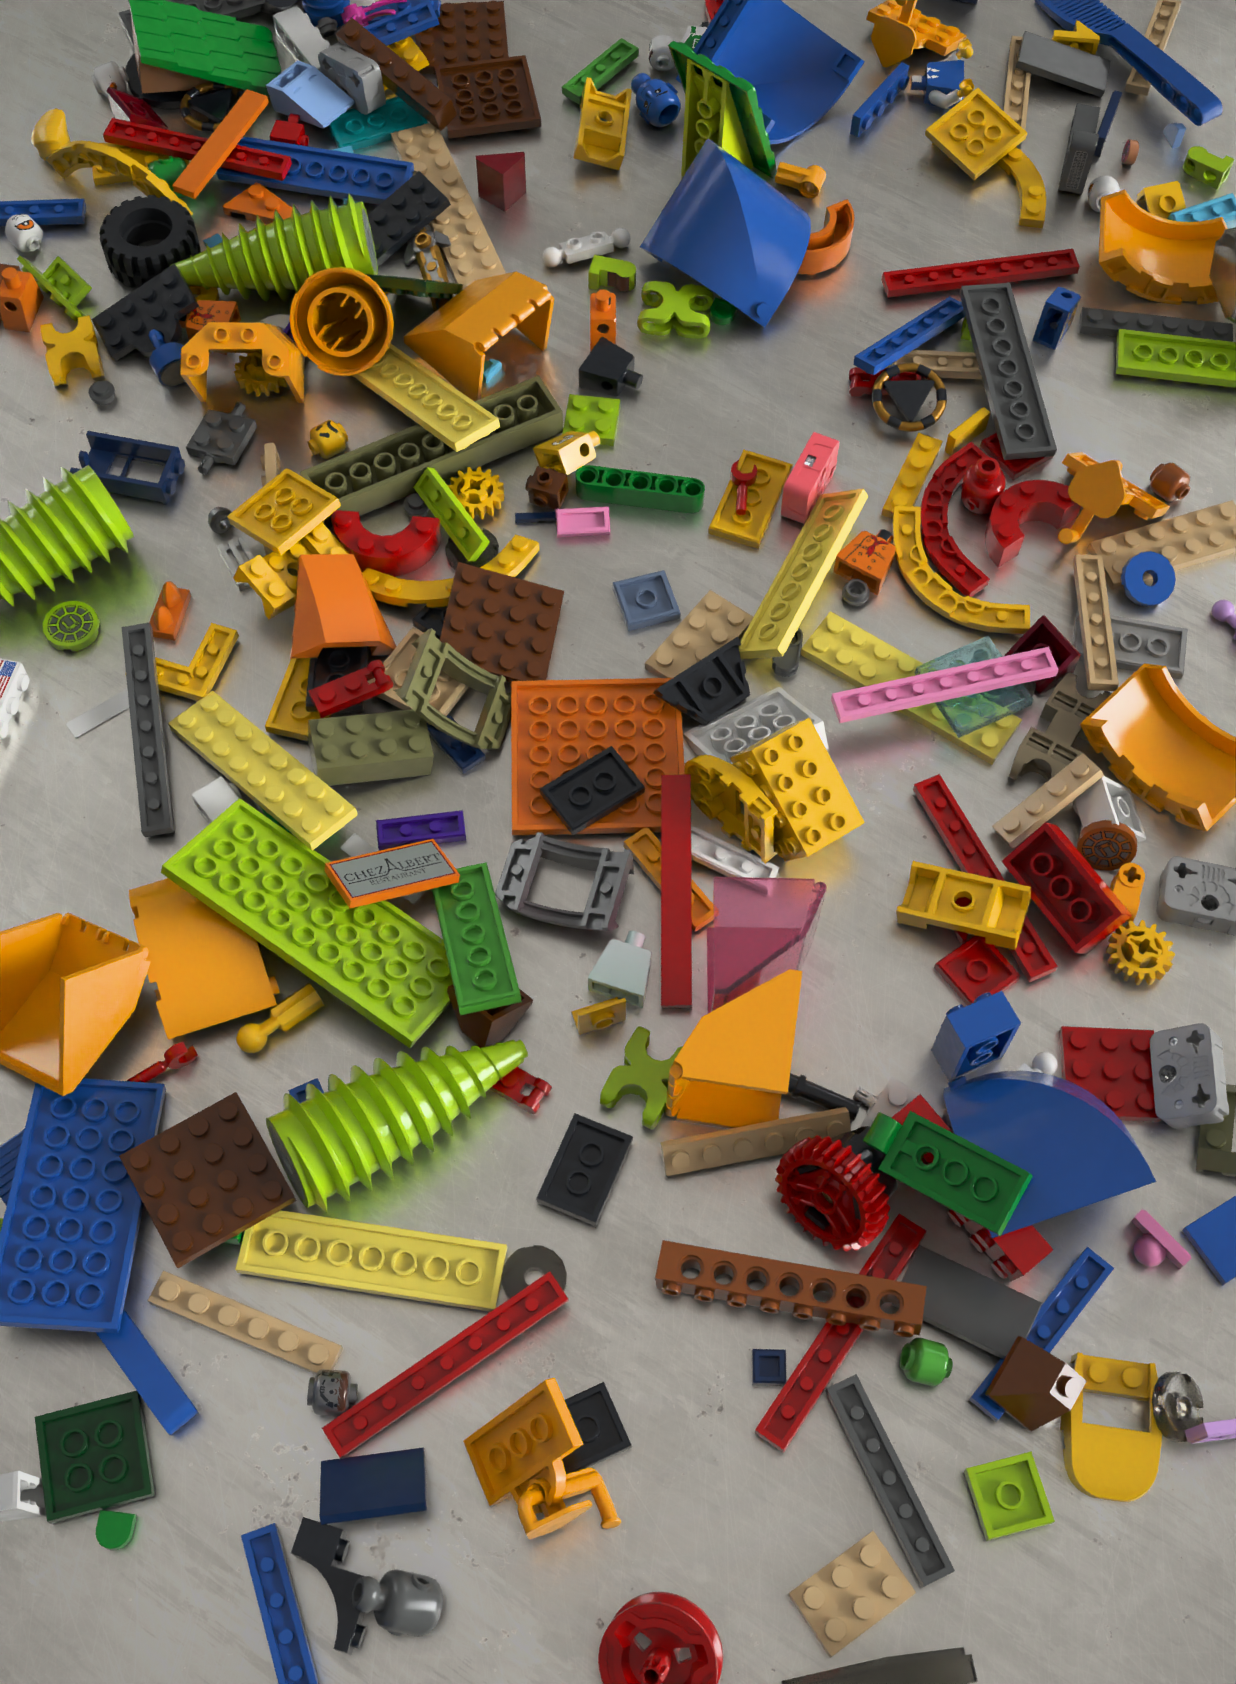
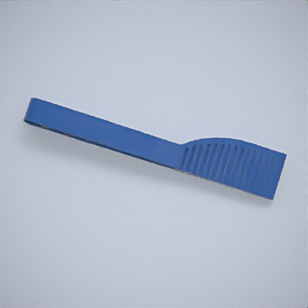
[1035,0,1223,126]
[0,1128,199,1435]

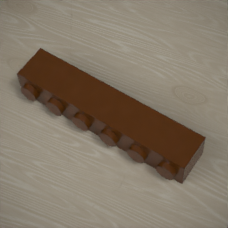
[336,17,457,131]

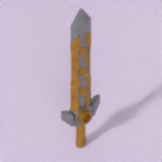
[404,227,454,312]

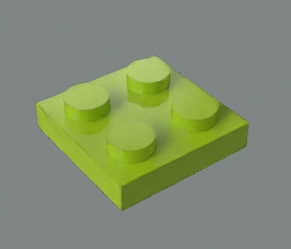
[562,394,620,446]
[964,1452,1055,1541]

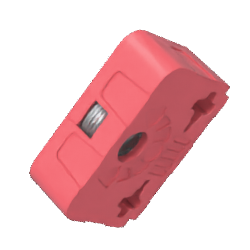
[781,432,839,524]

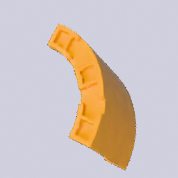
[1099,189,1231,305]
[1080,663,1236,832]
[129,878,280,1040]

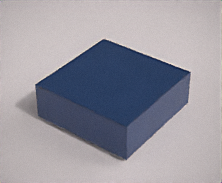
[752,1349,787,1386]

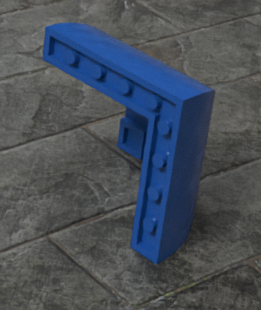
[676,0,865,145]
[640,138,811,328]
[943,1071,1156,1238]

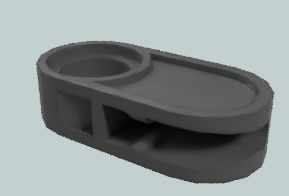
[772,628,803,677]

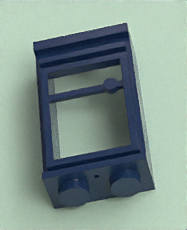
[70,431,185,505]

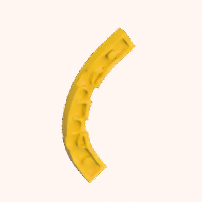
[46,140,193,215]
[932,142,1046,229]
[892,506,1030,634]
[362,534,539,608]

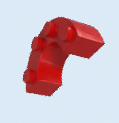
[985,480,1081,568]
[331,510,442,577]

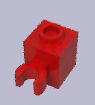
[269,113,309,146]

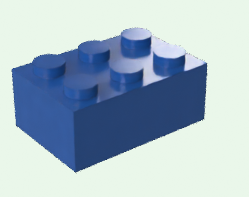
[931,991,1021,1081]

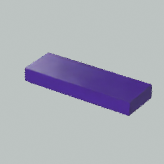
[376,810,466,851]

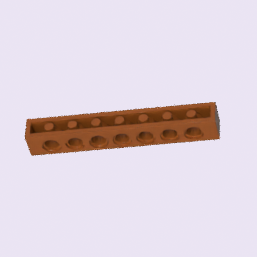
[655,1240,927,1338]

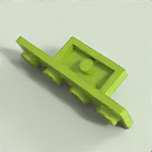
[17,255,92,321]

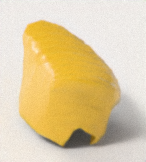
[31,108,71,160]

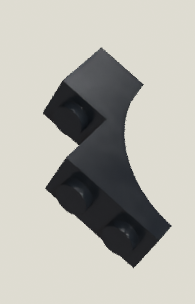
[291,1517,371,1655]

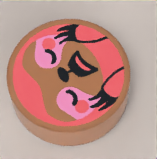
[1122,139,1139,165]

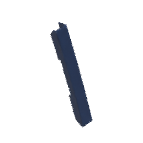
[515,512,556,523]

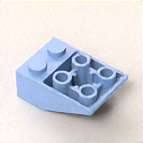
[266,61,355,129]

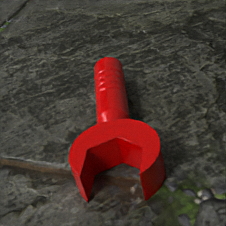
[730,460,757,515]
[127,1042,198,1083]

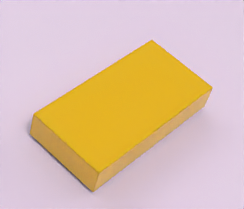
[945,407,991,456]

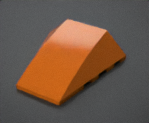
[290,554,397,659]

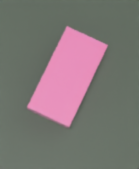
[555,506,610,538]

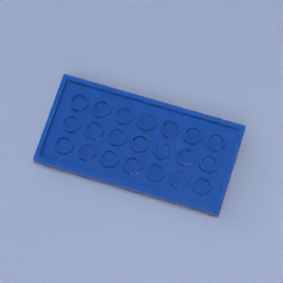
[0,1078,166,1334]

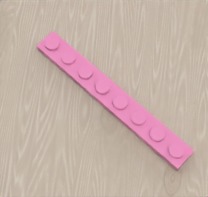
[831,647,1058,723]

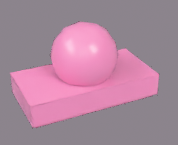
[1131,1209,1191,1270]

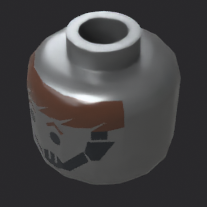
[307,1369,358,1416]

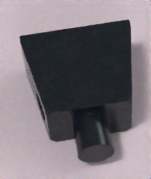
[578,337,643,397]

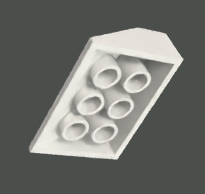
[683,687,829,794]

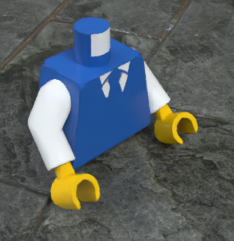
[910,38,975,109]

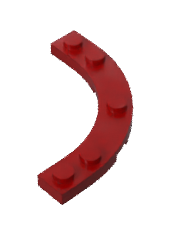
[920,442,990,597]

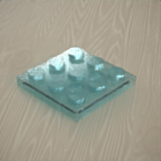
[915,636,1034,738]

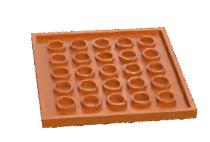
[511,678,685,836]

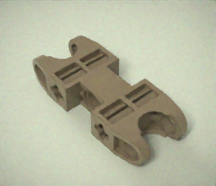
[1009,672,1112,782]

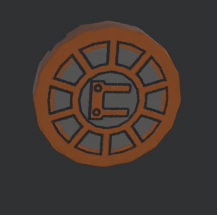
[1077,820,1137,871]

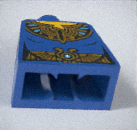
[1032,287,1081,350]

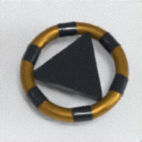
[180,81,244,133]
[872,362,947,432]

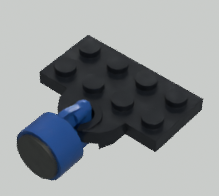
[91,264,199,386]

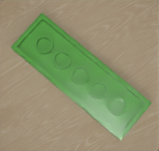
[432,862,522,1015]

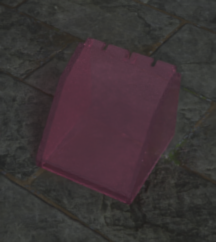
[707,877,827,1014]

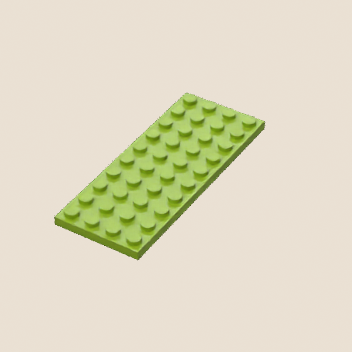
[161,798,453,1048]

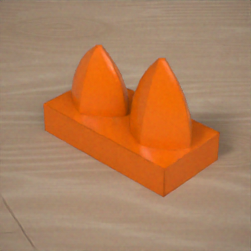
[149,581,192,641]

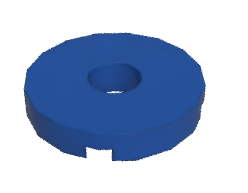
[1120,551,1176,607]

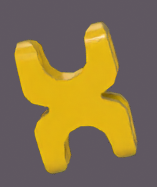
[40,315,104,386]

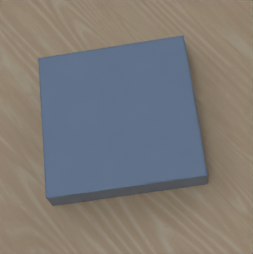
[612,570,681,631]

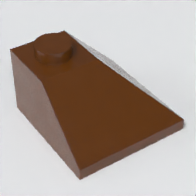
[447,984,533,1048]
[985,1336,1087,1431]

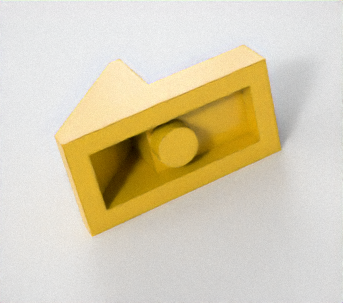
[1051,20,1100,55]

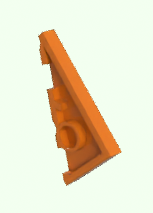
[222,182,292,224]

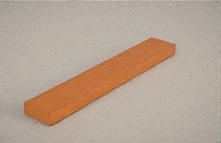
[172,89,269,199]

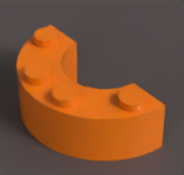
[797,199,855,275]

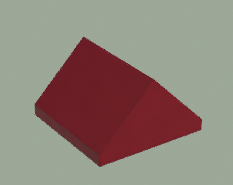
[106,87,168,130]
[476,152,526,212]
[1005,615,1081,694]

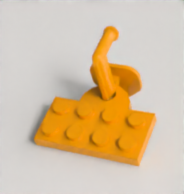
[866,0,967,68]
[1058,452,1170,544]
[463,1378,621,1539]

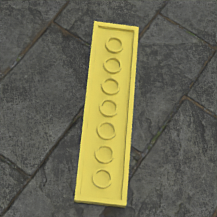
[352,343,500,452]
[738,489,868,659]
[800,611,1022,765]
[168,691,358,851]
[235,1210,507,1312]

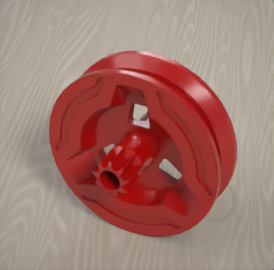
[598,1592,723,1684]

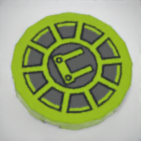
[43,601,100,651]

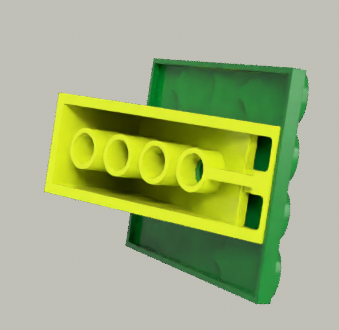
[668,41,777,178]

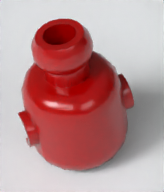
[961,457,1006,514]

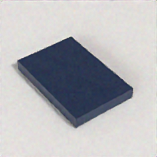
[319,1447,427,1525]

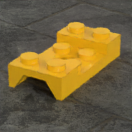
[573,77,632,170]
[233,522,349,619]
[896,861,1031,950]

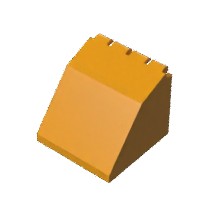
[404,271,554,401]
[0,913,151,1096]
[665,969,802,1129]

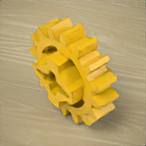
[234,352,287,397]
[447,466,504,520]
[1106,920,1175,985]

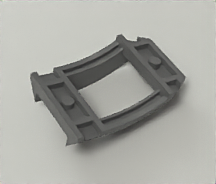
[495,832,634,931]

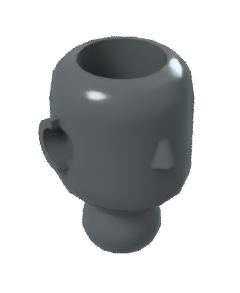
[351,1569,443,1636]

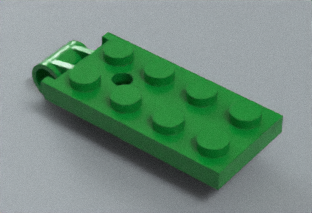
[863,1111,1033,1236]

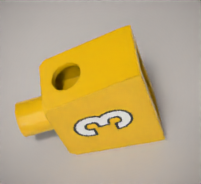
[533,430,600,475]

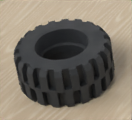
[99,195,201,288]

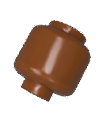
[1150,463,1190,502]

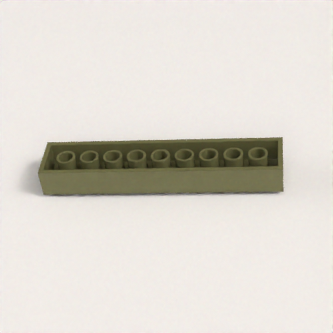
[300,375,563,529]

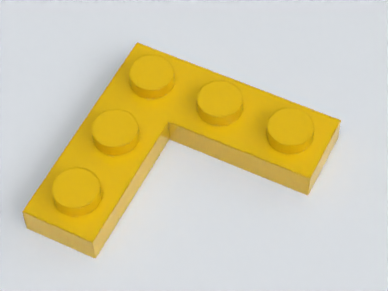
[125,623,239,701]

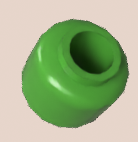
[900,1338,953,1386]

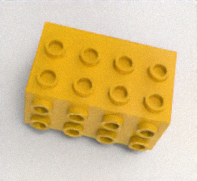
[730,718,865,861]

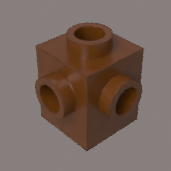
[525,466,569,510]

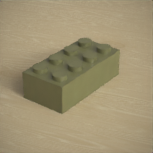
[308,709,434,786]

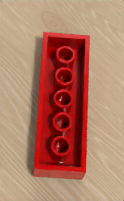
[891,1094,1053,1282]

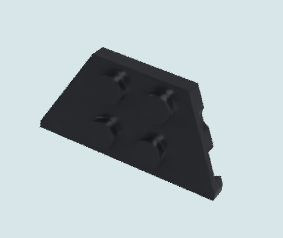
[653,636,751,726]

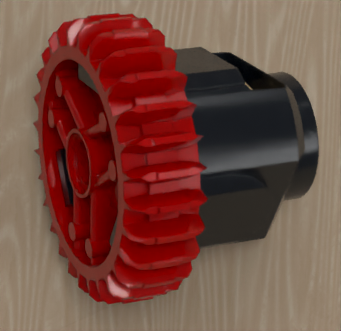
[775,1126,898,1252]

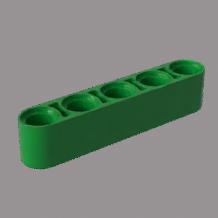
[576,465,705,514]

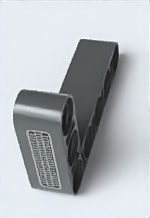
[1058,103,1100,195]

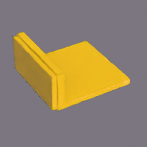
[1137,181,1186,219]
[571,997,626,1035]

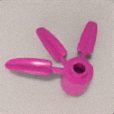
[341,0,407,27]

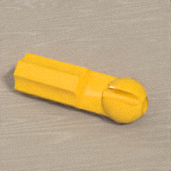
[236,983,324,1053]

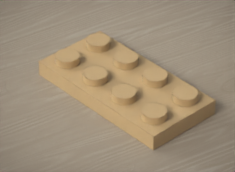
[645,590,753,678]

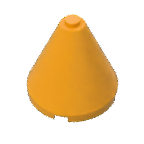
[290,267,394,376]

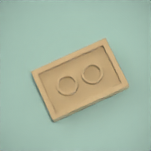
[788,1531,916,1658]

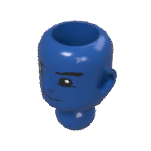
[631,73,681,127]

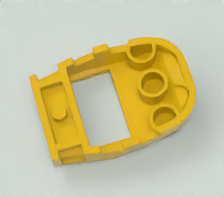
[684,755,778,864]
[1060,1352,1164,1502]

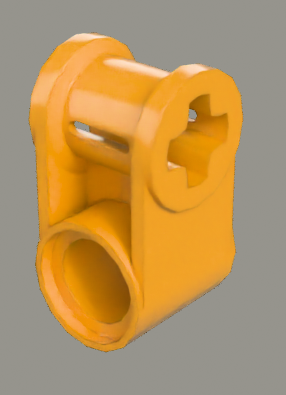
[1110,863,1145,923]

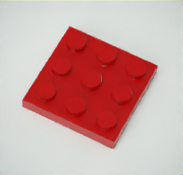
[1059,1026,1161,1122]

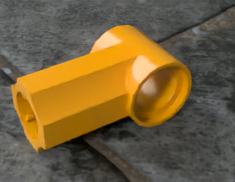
[775,162,826,199]

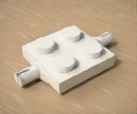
[853,1077,946,1128]

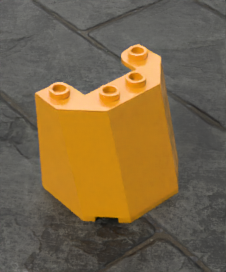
[181,322,305,403]

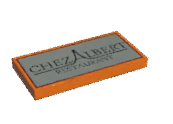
[324,839,460,909]

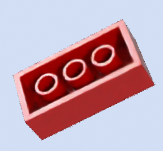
[1001,822,1132,954]

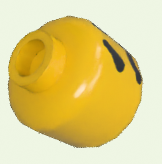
[307,420,348,460]

